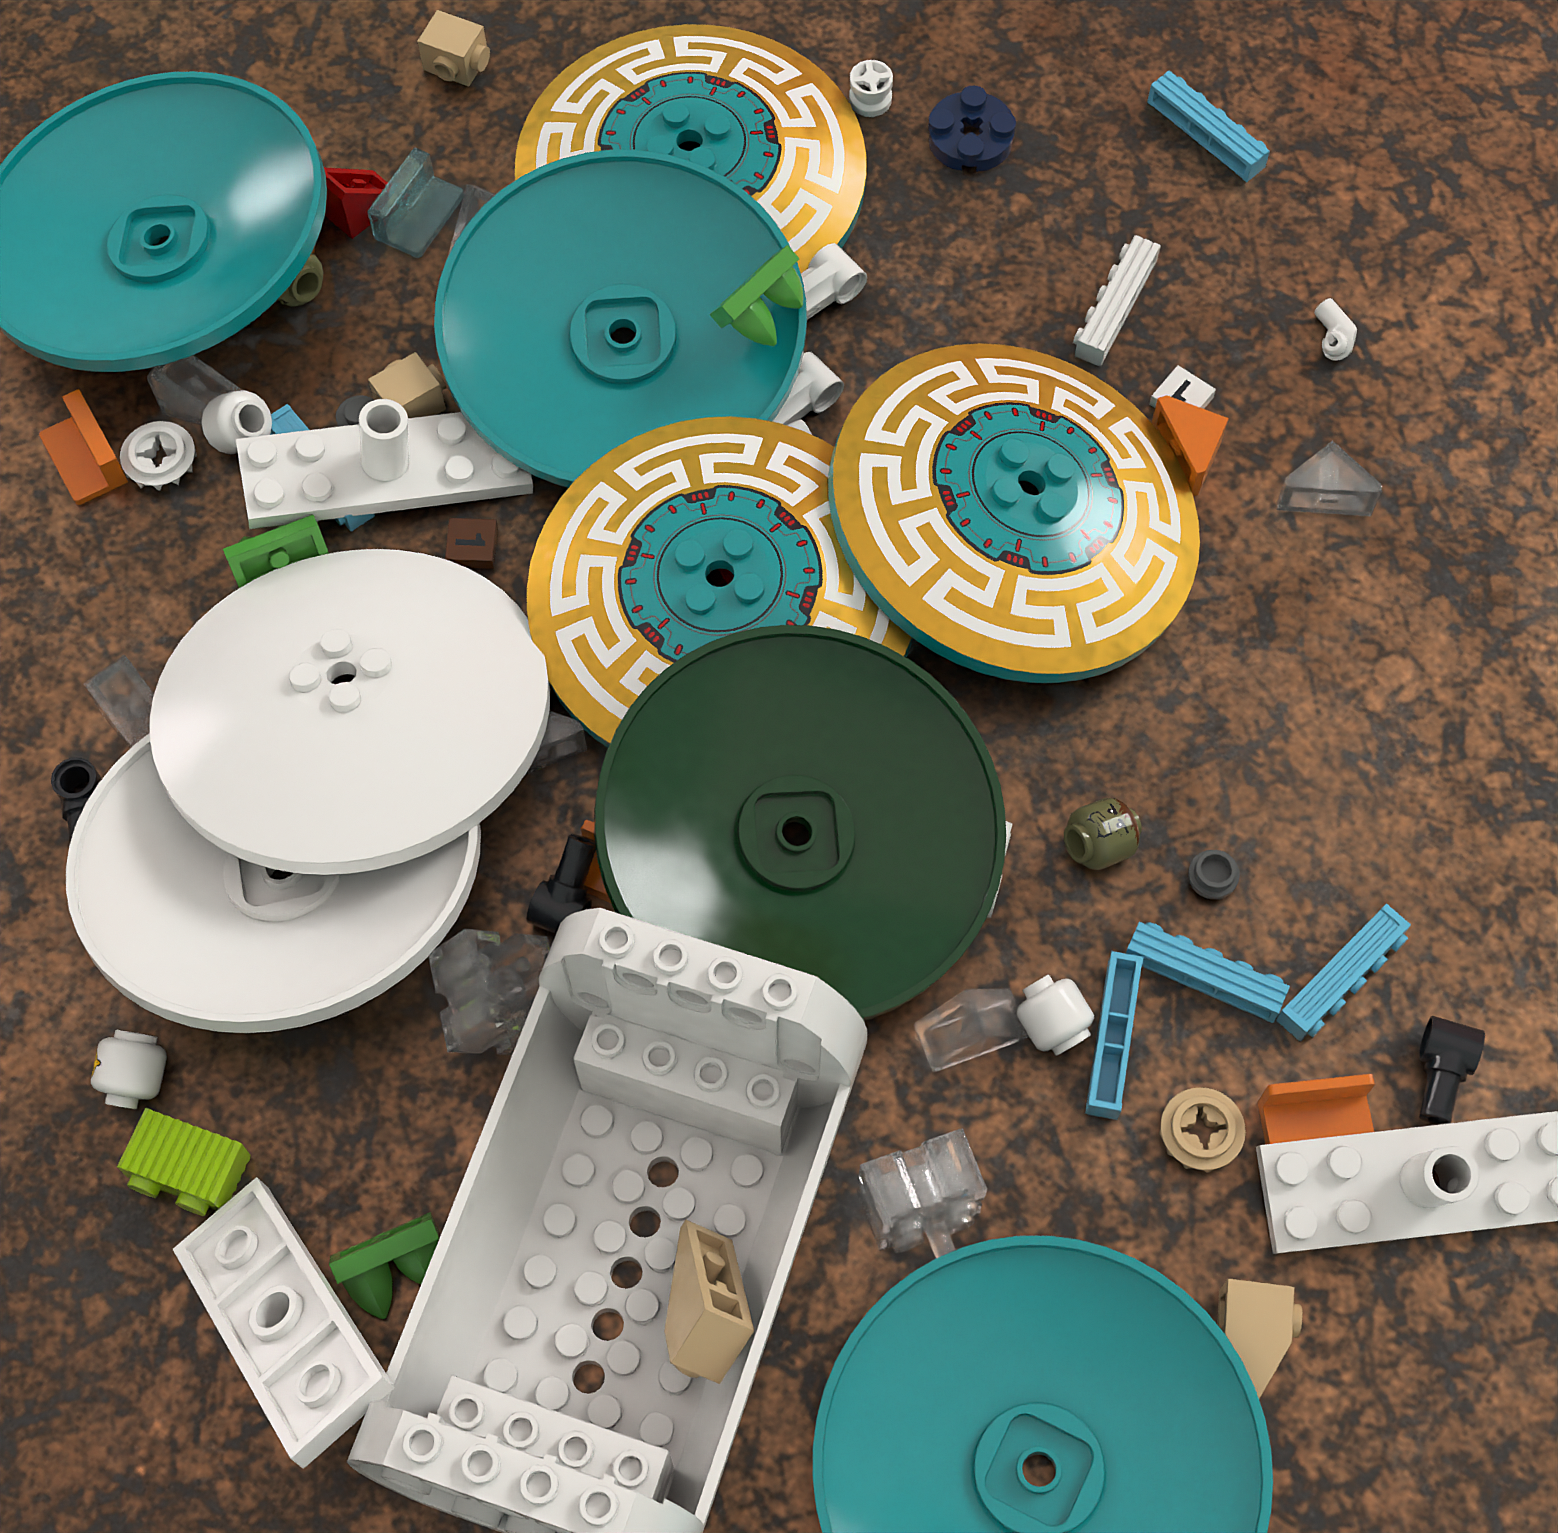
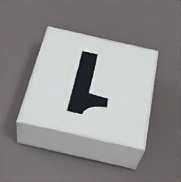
[1149,365,1216,409]

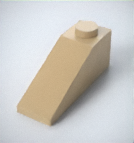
[664,1219,754,1384]
[1217,1279,1302,1399]

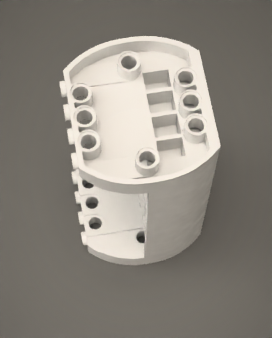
[347,908,867,1533]

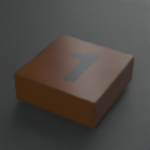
[445,518,498,569]

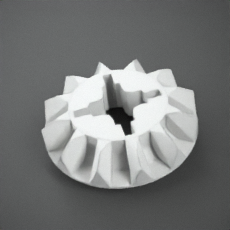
[120,421,197,491]

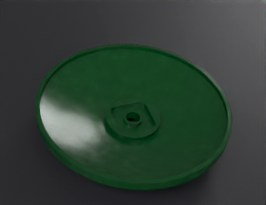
[594,625,1006,1021]

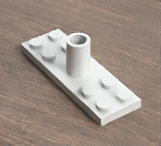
[236,399,533,529]
[1256,1111,1558,1254]
[173,1177,395,1469]

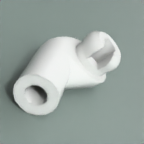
[1314,298,1357,361]

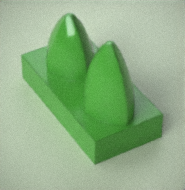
[709,245,803,346]
[223,514,329,588]
[329,1212,440,1319]

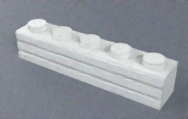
[1073,235,1161,367]

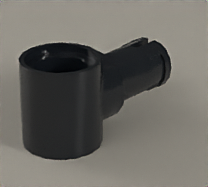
[51,758,102,842]
[526,834,596,934]
[1419,1016,1485,1125]

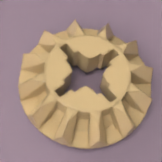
[1159,1088,1246,1173]

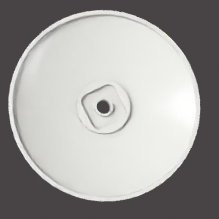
[150,549,550,875]
[66,733,481,1033]

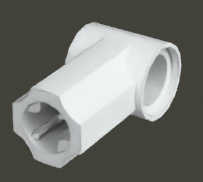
[801,243,868,320]
[772,352,844,425]

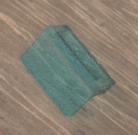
[367,147,464,258]

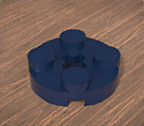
[928,85,1016,172]

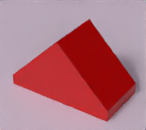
[324,167,402,239]

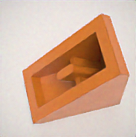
[1152,395,1229,497]

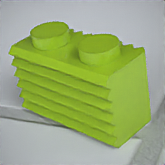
[117,1108,251,1216]

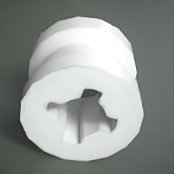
[849,60,893,117]

